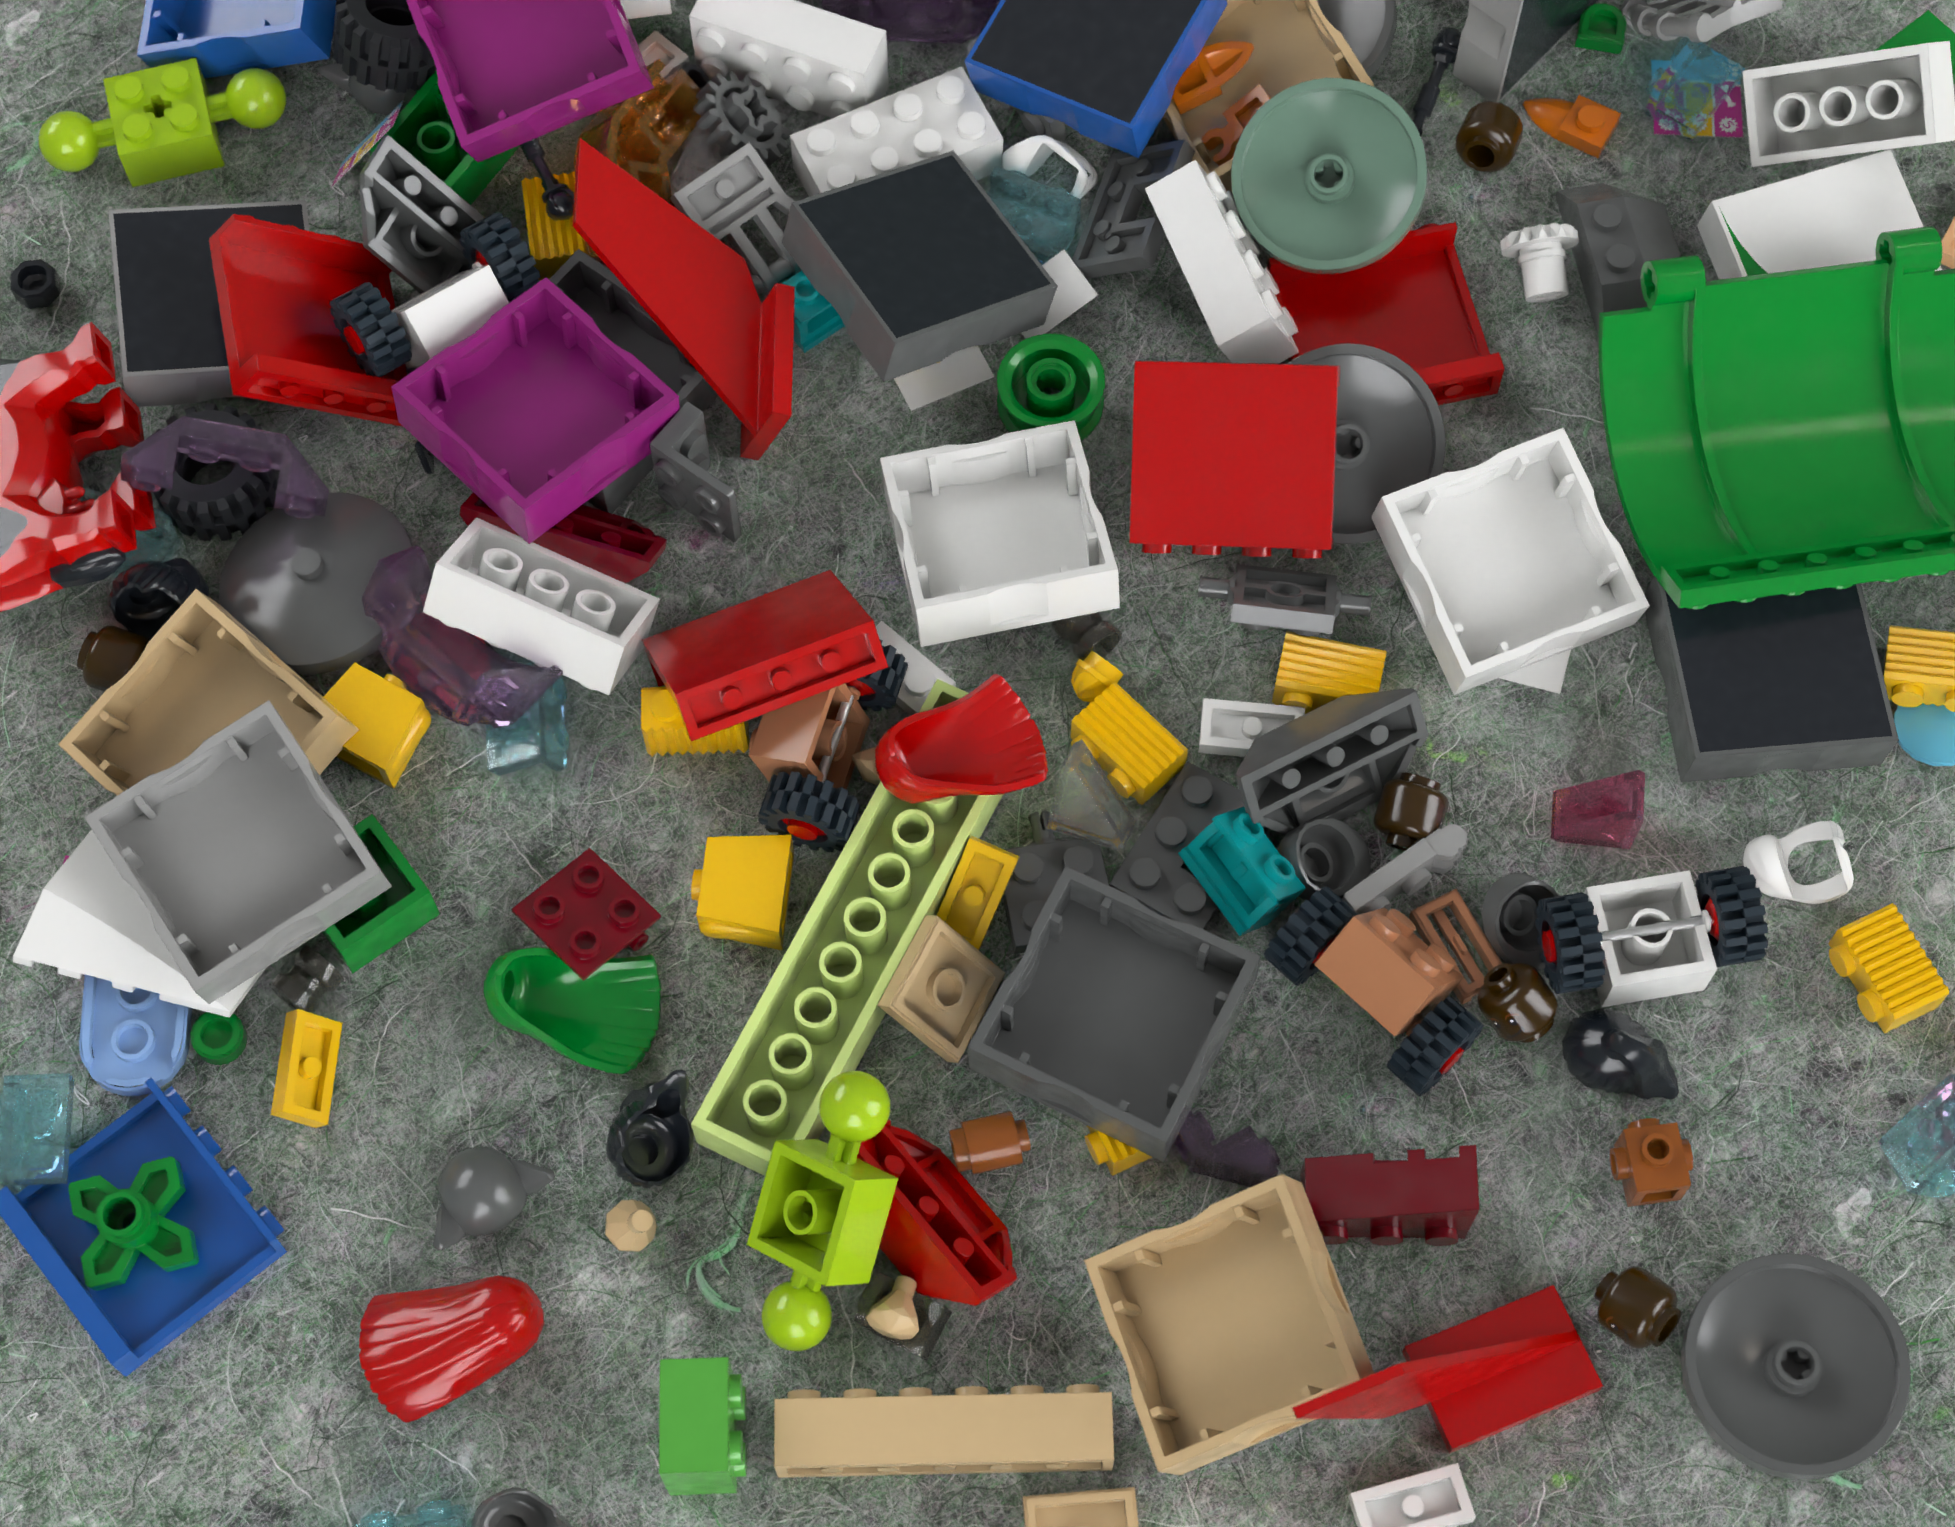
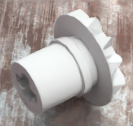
[1500,223,1579,303]

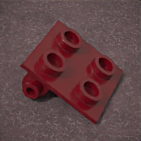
[511,848,661,981]

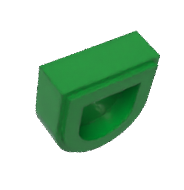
[1575,3,1627,55]

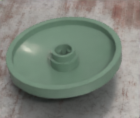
[1231,78,1428,274]

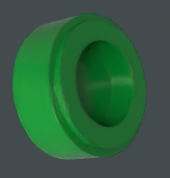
[190,1012,247,1065]

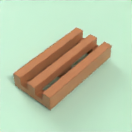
[1409,889,1502,1005]

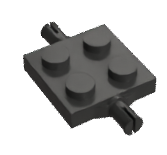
[1198,564,1372,636]
[1002,811,1108,954]

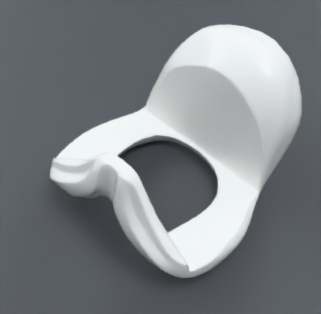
[1002,135,1098,203]
[1743,820,1853,904]

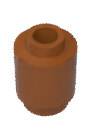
[949,1111,1031,1175]

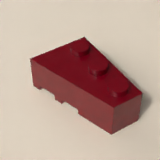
[1300,1145,1479,1246]

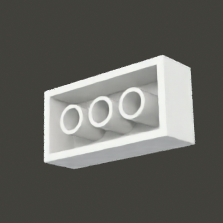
[689,0,889,118]
[1742,41,1955,167]
[790,66,1003,197]
[1145,160,1299,364]
[423,517,660,695]

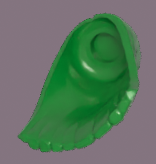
[483,947,662,1074]

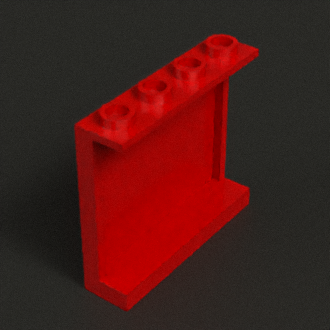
[209,214,407,427]
[1268,222,1505,406]
[1130,360,1340,559]
[642,570,888,741]

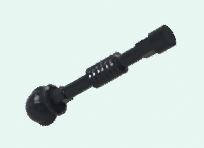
[1413,27,1462,137]
[520,138,574,221]

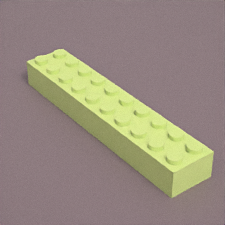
[691,679,1003,1176]

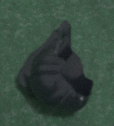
[108,558,209,640]
[1562,1008,1679,1100]
[606,1070,694,1189]

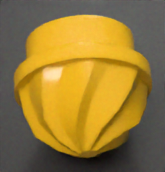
[1071,650,1124,702]

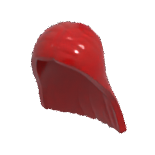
[875,674,1048,804]
[359,1275,544,1423]

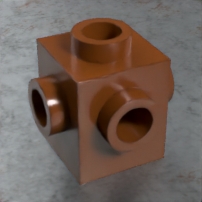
[1609,1118,1693,1207]

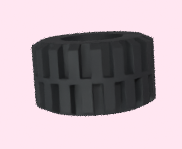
[332,0,436,93]
[144,404,281,541]

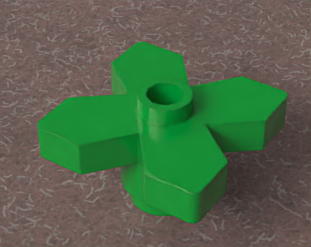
[68,1156,199,1291]

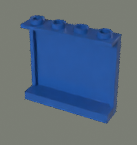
[0,1078,287,1377]

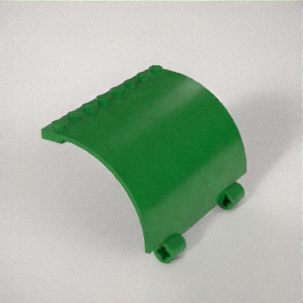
[1598,226,1955,609]

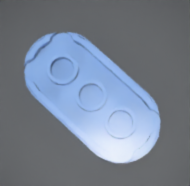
[79,975,192,1096]

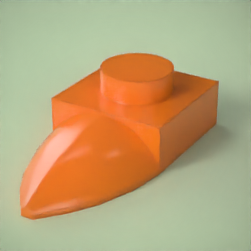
[1172,41,1254,115]
[1523,95,1622,159]

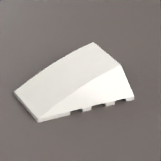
[13,829,266,1018]

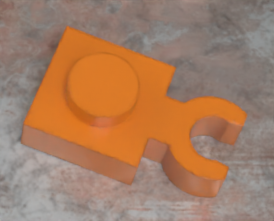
[1201,84,1272,166]

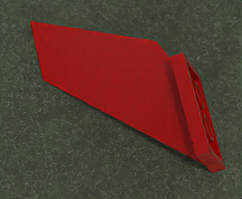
[572,138,795,461]
[1292,1285,1603,1454]

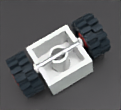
[330,212,540,377]
[1536,866,1768,1007]

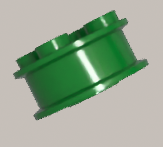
[997,334,1105,441]

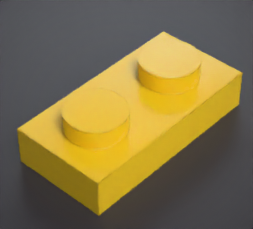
[936,836,1020,950]
[271,1009,342,1128]

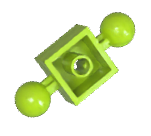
[38,58,287,188]
[746,1071,898,1351]

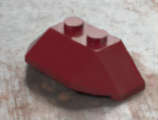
[460,492,667,583]

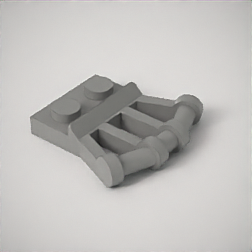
[1620,0,1783,42]
[670,142,802,295]

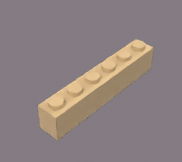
[774,1384,1114,1477]

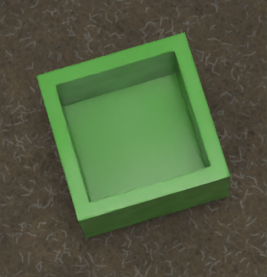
[659,1357,747,1496]

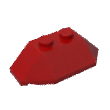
[857,1119,1017,1306]

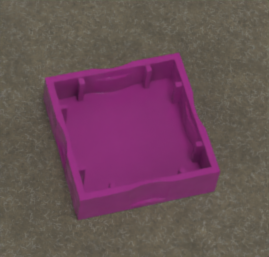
[406,0,654,163]
[392,277,680,544]

